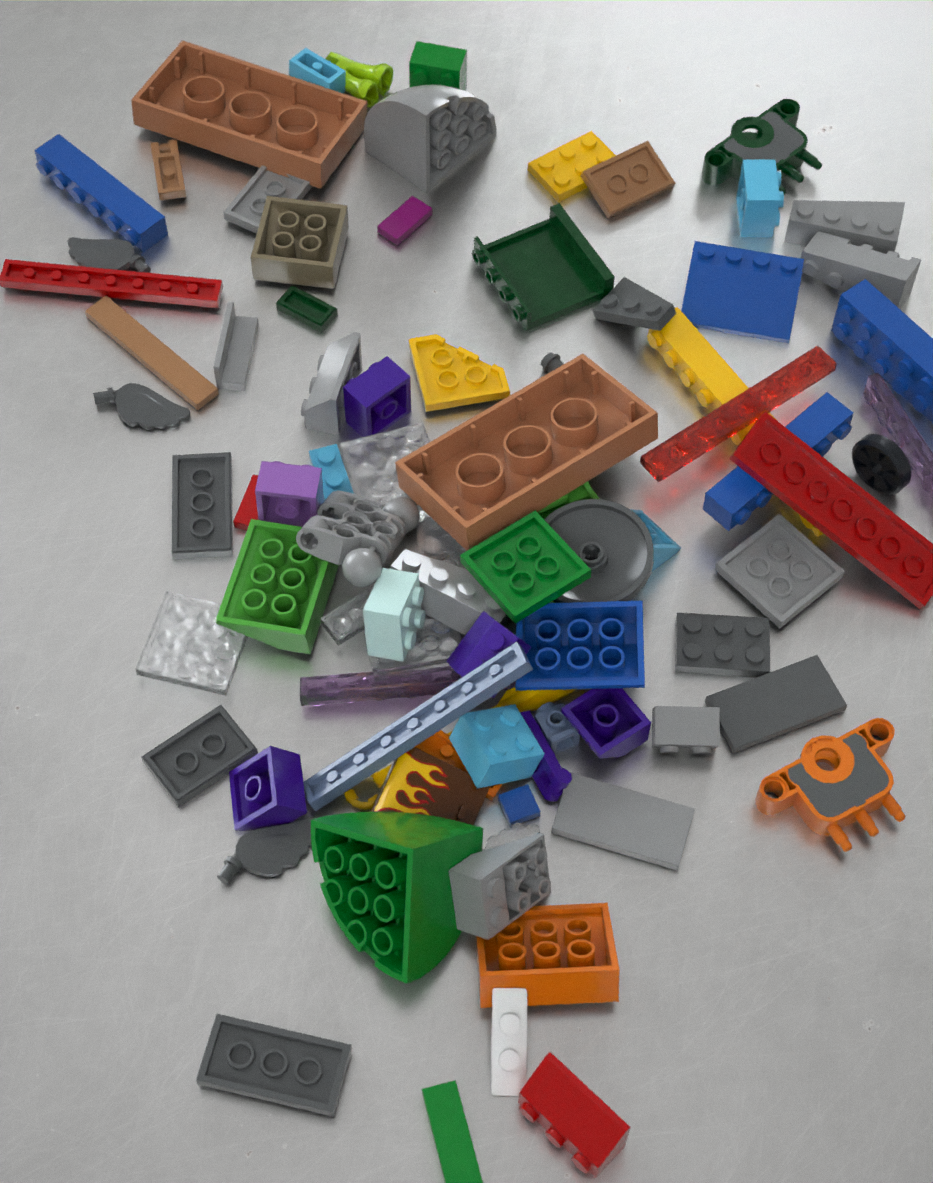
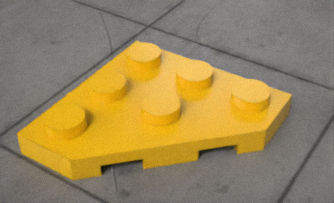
[409,334,510,412]

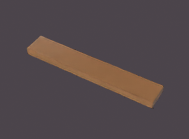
[85,296,219,411]

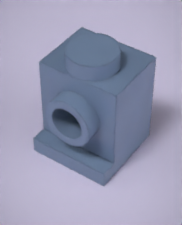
[534,702,580,755]

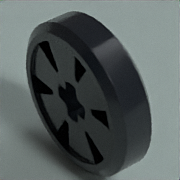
[851,434,912,495]

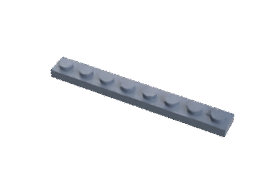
[303,642,533,811]

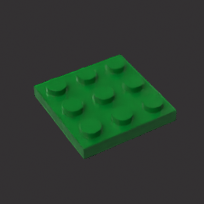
[460,510,591,624]

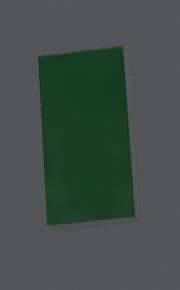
[276,285,338,333]

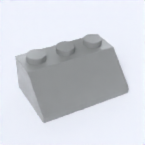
[301,332,362,435]

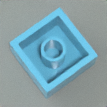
[736,160,784,237]
[449,704,544,789]

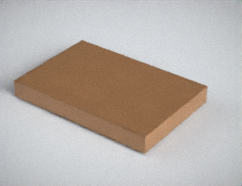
[581,141,676,219]

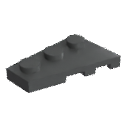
[592,277,676,331]

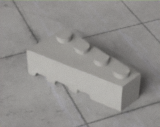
[784,200,905,254]
[801,231,921,309]
[390,549,512,635]

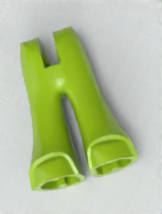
[325,52,393,108]

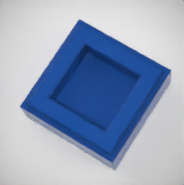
[498,784,541,827]

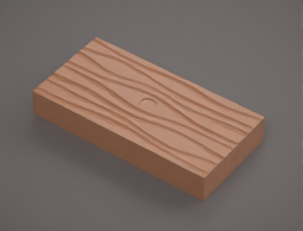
[131,40,367,189]
[395,353,658,551]

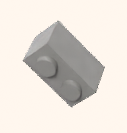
[652,706,720,754]

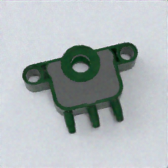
[701,99,822,195]

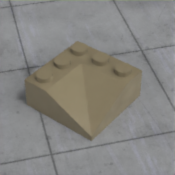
[250,196,349,289]

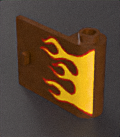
[370,747,490,825]

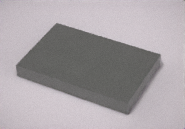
[141,705,258,808]

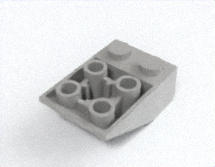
[449,833,551,940]

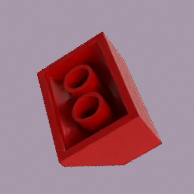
[518,1052,631,1177]

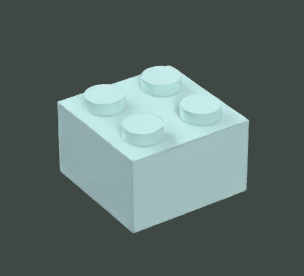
[363,568,426,662]

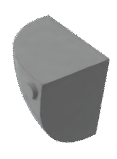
[364,85,496,193]

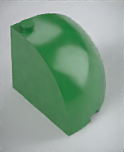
[311,812,483,984]

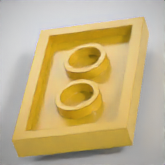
[528,131,616,203]

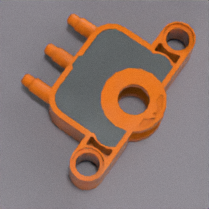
[755,718,906,852]

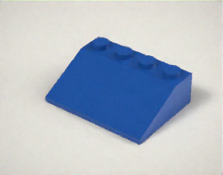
[681,241,804,344]
[515,601,645,691]

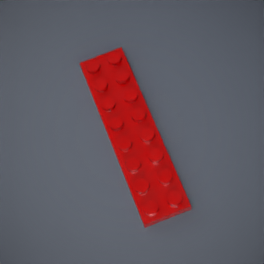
[729,412,933,609]

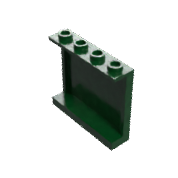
[472,203,615,331]

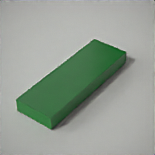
[422,1080,483,1183]

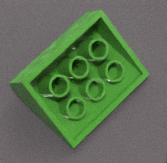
[215,519,339,655]

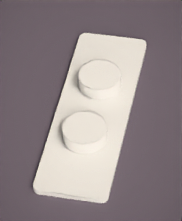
[491,988,527,1096]

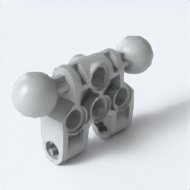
[296,490,419,588]

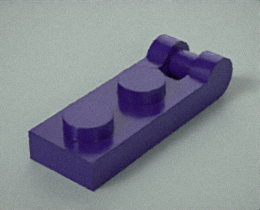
[520,711,572,802]

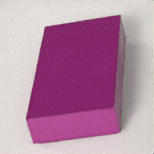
[377,195,433,246]

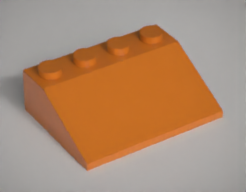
[476,903,619,1008]

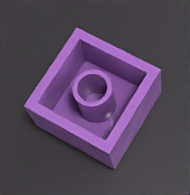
[255,461,324,527]

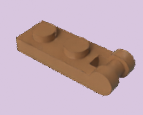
[150,139,186,201]

